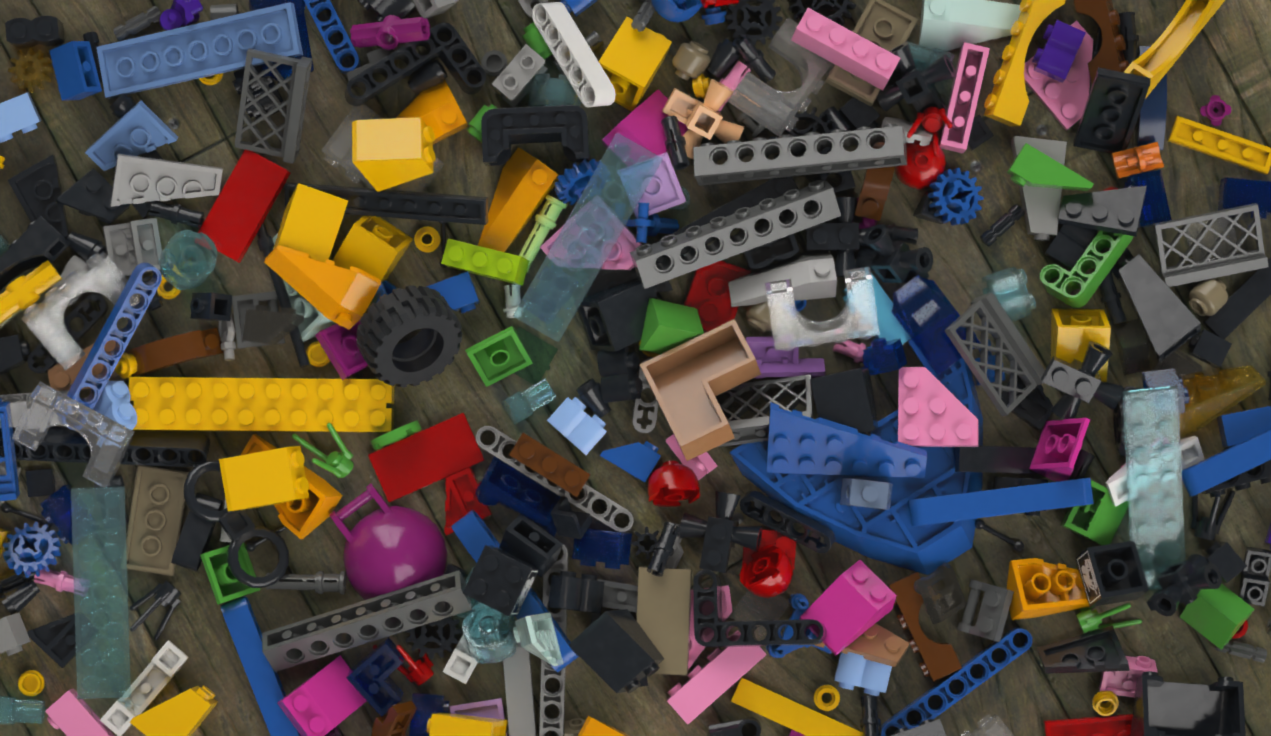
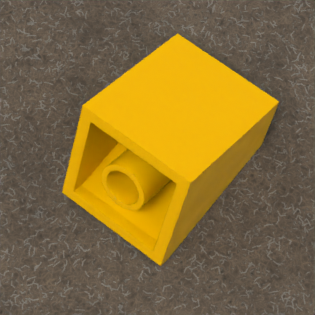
[599,17,672,112]
[352,117,436,192]
[273,183,348,262]
[332,216,413,282]
[1051,308,1111,382]
[219,446,309,512]
[130,685,218,736]
[427,713,508,736]

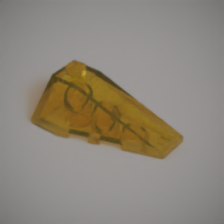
[1147,366,1266,439]

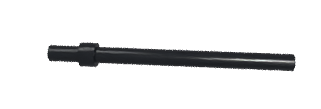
[257,222,310,368]

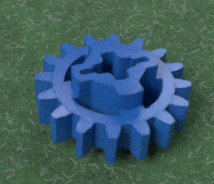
[554,159,611,205]
[928,168,984,226]
[2,522,61,578]

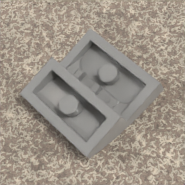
[102,218,165,279]

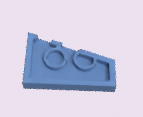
[85,100,178,171]

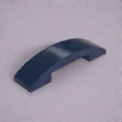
[1137,46,1167,150]

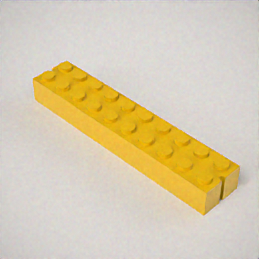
[129,377,394,433]

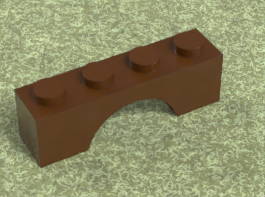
[1074,0,1130,85]
[887,571,962,681]

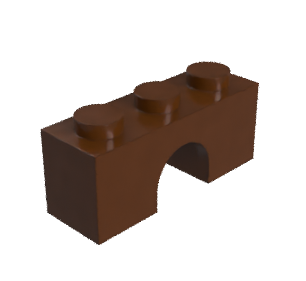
[509,433,591,497]

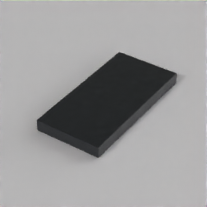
[1073,67,1151,154]

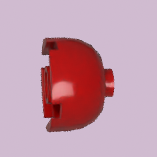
[894,140,946,190]
[647,460,701,507]
[740,545,793,598]

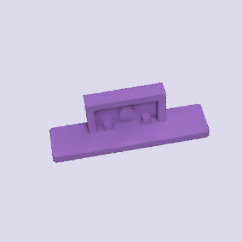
[746,336,825,379]

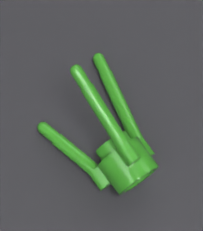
[292,423,354,478]
[1076,603,1142,633]

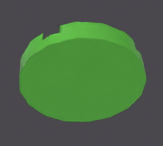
[371,420,422,450]

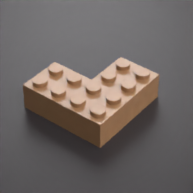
[640,319,761,461]

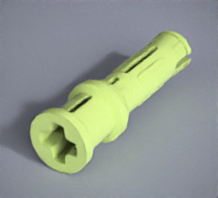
[519,194,567,273]

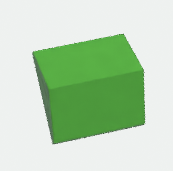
[639,298,704,354]
[465,326,533,387]
[200,543,261,604]
[1180,583,1255,650]

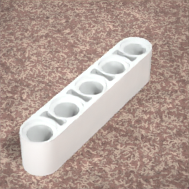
[532,2,616,107]

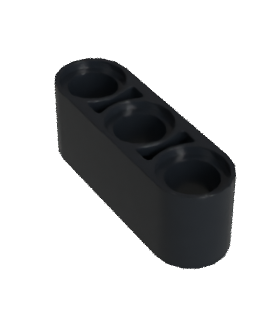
[171,492,223,572]

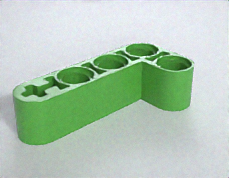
[1040,231,1134,308]

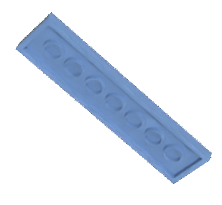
[97,2,303,99]

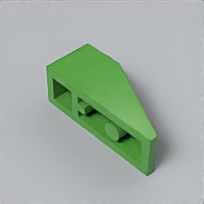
[1007,143,1094,191]

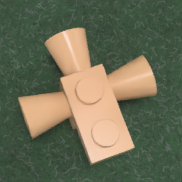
[662,79,744,160]

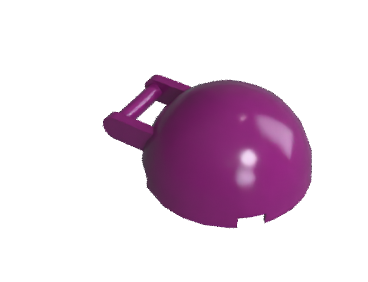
[329,483,448,600]

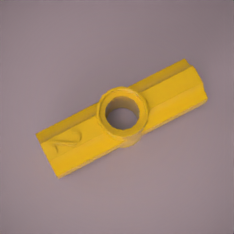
[0,260,62,324]

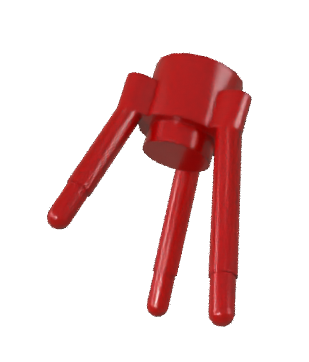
[907,106,953,157]
[372,631,435,686]

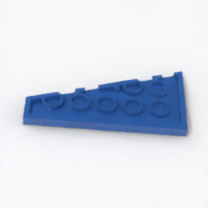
[766,402,927,478]

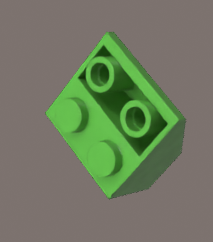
[1060,480,1131,546]

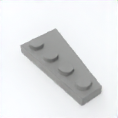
[110,154,223,207]

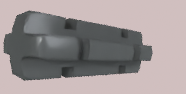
[631,0,655,32]
[113,6,162,41]
[1215,640,1267,663]

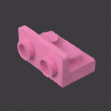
[666,435,717,480]
[1099,656,1158,698]

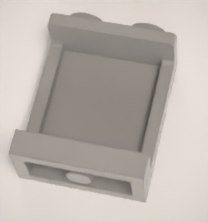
[492,44,548,108]

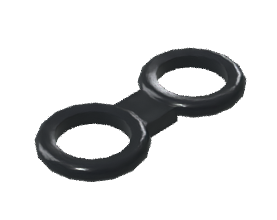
[184,460,289,588]

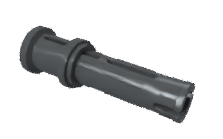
[266,571,347,595]

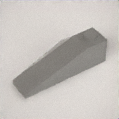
[728,251,837,307]

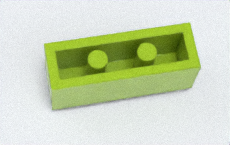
[441,238,529,286]

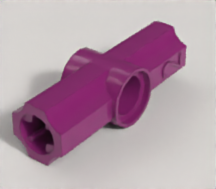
[350,15,430,50]

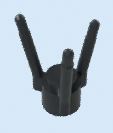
[1190,490,1235,541]
[130,580,182,641]

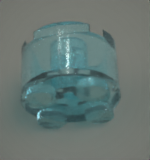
[528,74,581,107]
[159,230,217,290]
[982,267,1036,322]
[462,603,518,664]

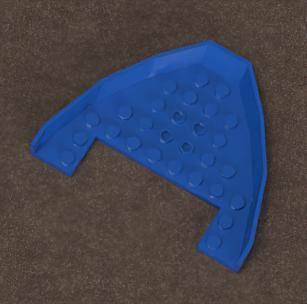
[729,313,983,575]

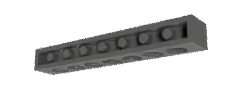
[693,124,907,186]
[630,180,841,289]
[262,570,472,672]

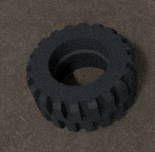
[356,285,462,387]

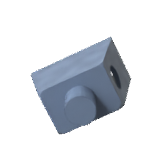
[840,478,893,510]

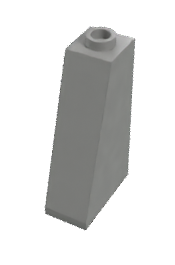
[1011,136,1067,241]

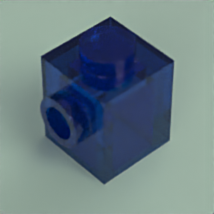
[863,337,907,376]

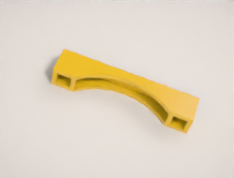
[984,0,1066,127]
[1124,0,1225,99]

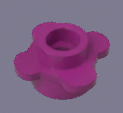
[1200,95,1231,126]

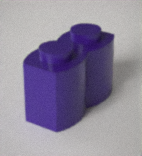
[1032,20,1086,83]

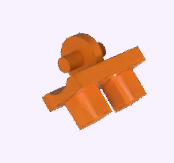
[1111,142,1164,179]

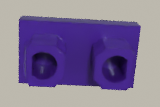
[160,0,203,31]

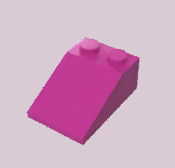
[602,89,688,167]
[1029,418,1090,481]
[800,560,897,655]
[277,655,371,736]

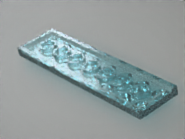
[513,132,663,342]
[1123,386,1186,589]
[71,486,131,699]

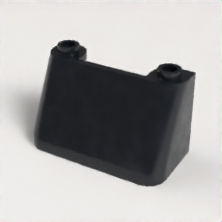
[481,105,590,166]
[1130,671,1246,736]

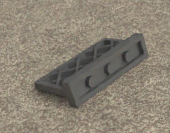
[234,48,312,164]
[1154,203,1269,287]
[945,292,1045,417]
[717,374,813,447]

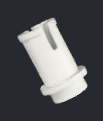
[503,285,524,318]

